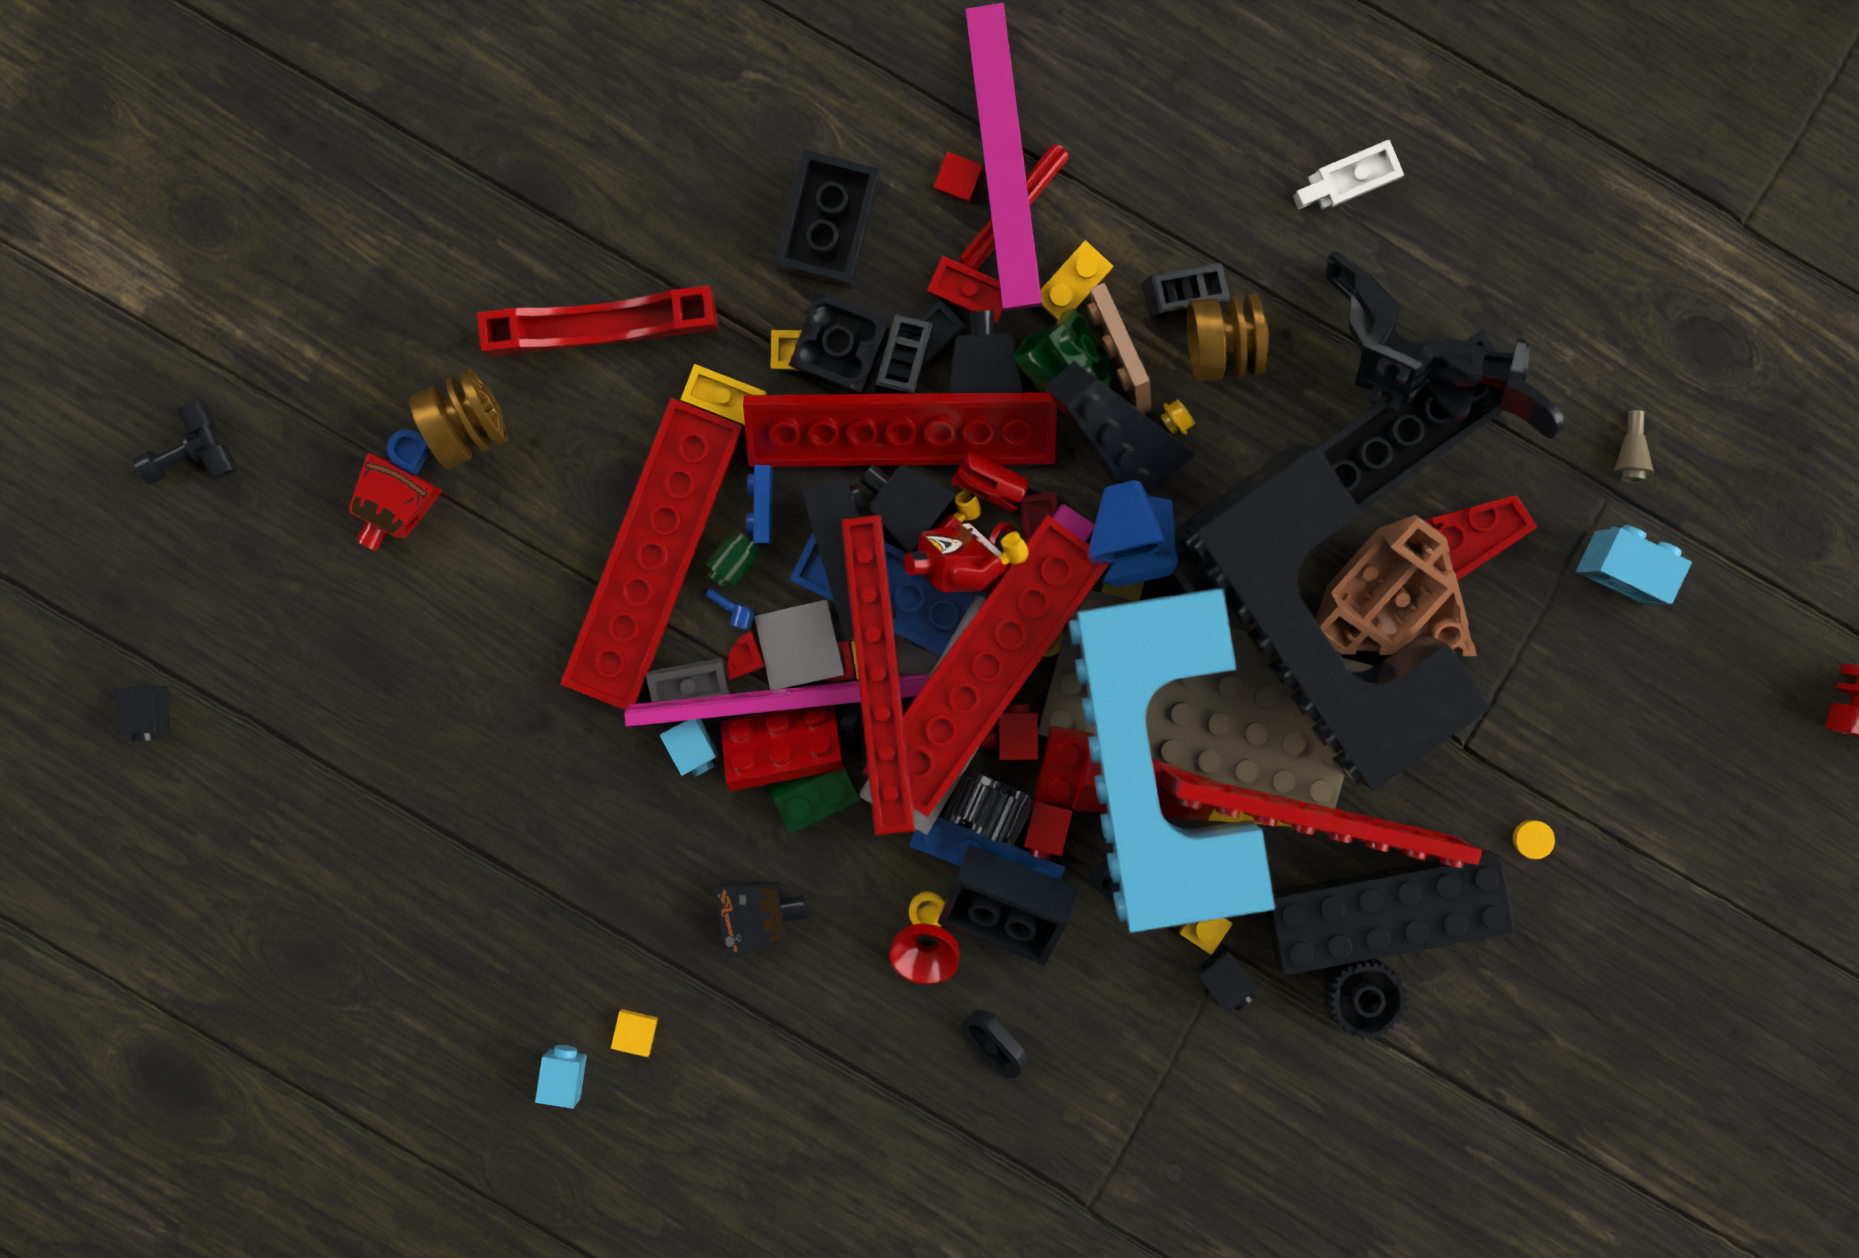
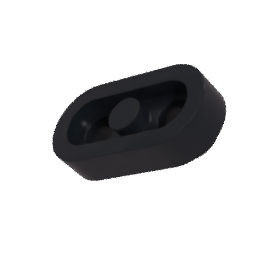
[962,1010,1028,1079]

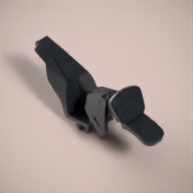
[1325,252,1564,438]

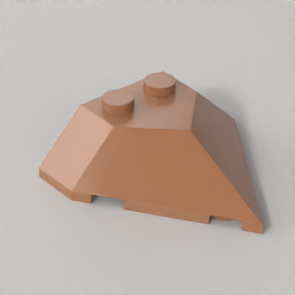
[1315,515,1477,656]

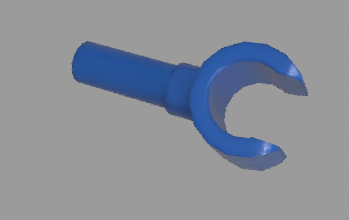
[706,588,754,630]

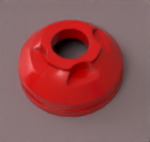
[889,923,960,985]

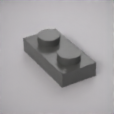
[646,658,730,702]

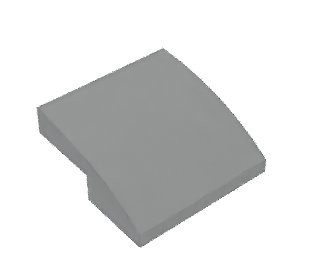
[754,600,845,690]

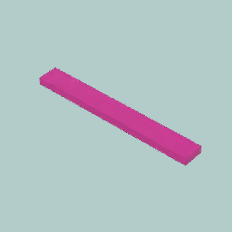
[965,3,1042,311]
[624,673,930,727]

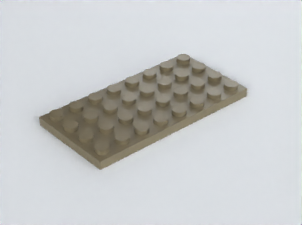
[1038,590,1374,808]

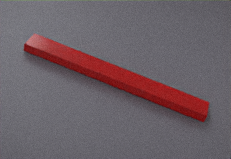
[841,515,916,835]

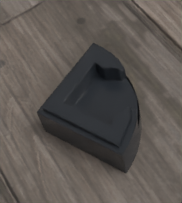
[839,702,864,752]

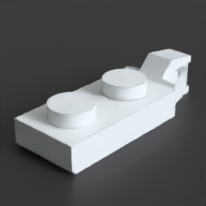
[1293,140,1404,210]

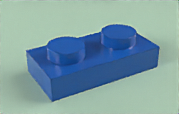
[746,465,773,544]

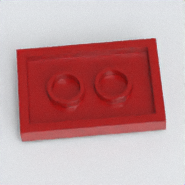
[720,705,844,792]

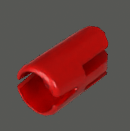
[951,450,1029,512]

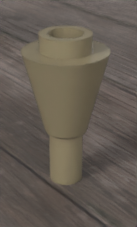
[1613,410,1654,483]

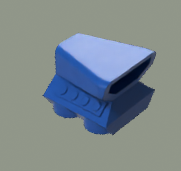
[1088,480,1179,587]

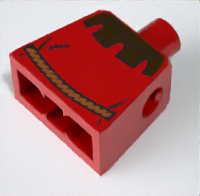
[349,453,442,551]

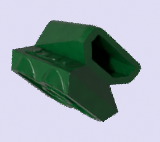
[1012,308,1116,415]

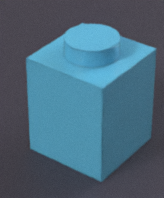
[660,719,720,777]
[535,1045,587,1109]

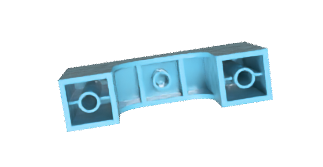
[1069,588,1275,932]

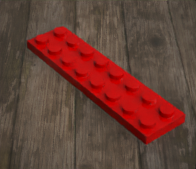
[743,392,1057,467]
[560,398,744,710]
[863,515,1109,818]
[1160,770,1482,868]

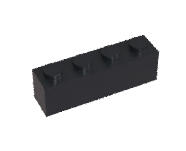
[801,477,897,641]

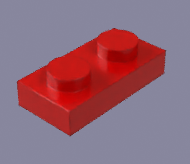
[927,255,1003,324]

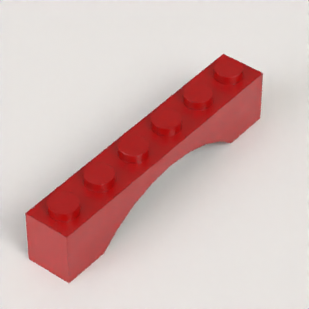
[477,286,719,357]

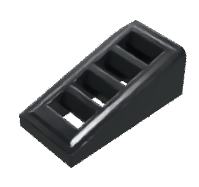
[1142,263,1230,319]
[876,314,933,394]

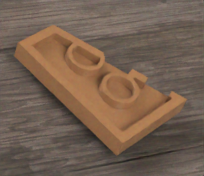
[1087,283,1152,414]

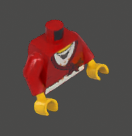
[904,490,1028,592]

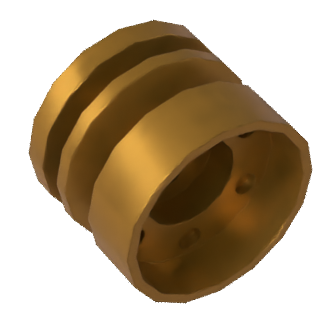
[1187,294,1269,382]
[409,368,508,470]

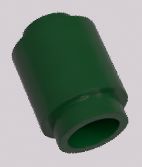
[705,530,760,588]

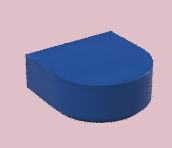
[387,429,431,475]

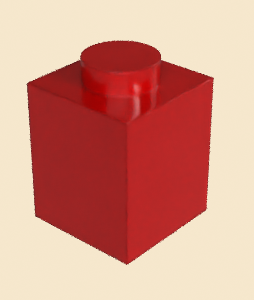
[998,704,1038,760]
[1023,798,1073,860]

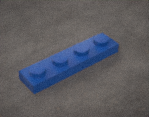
[909,815,1065,879]

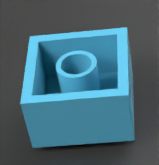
[1576,525,1692,605]

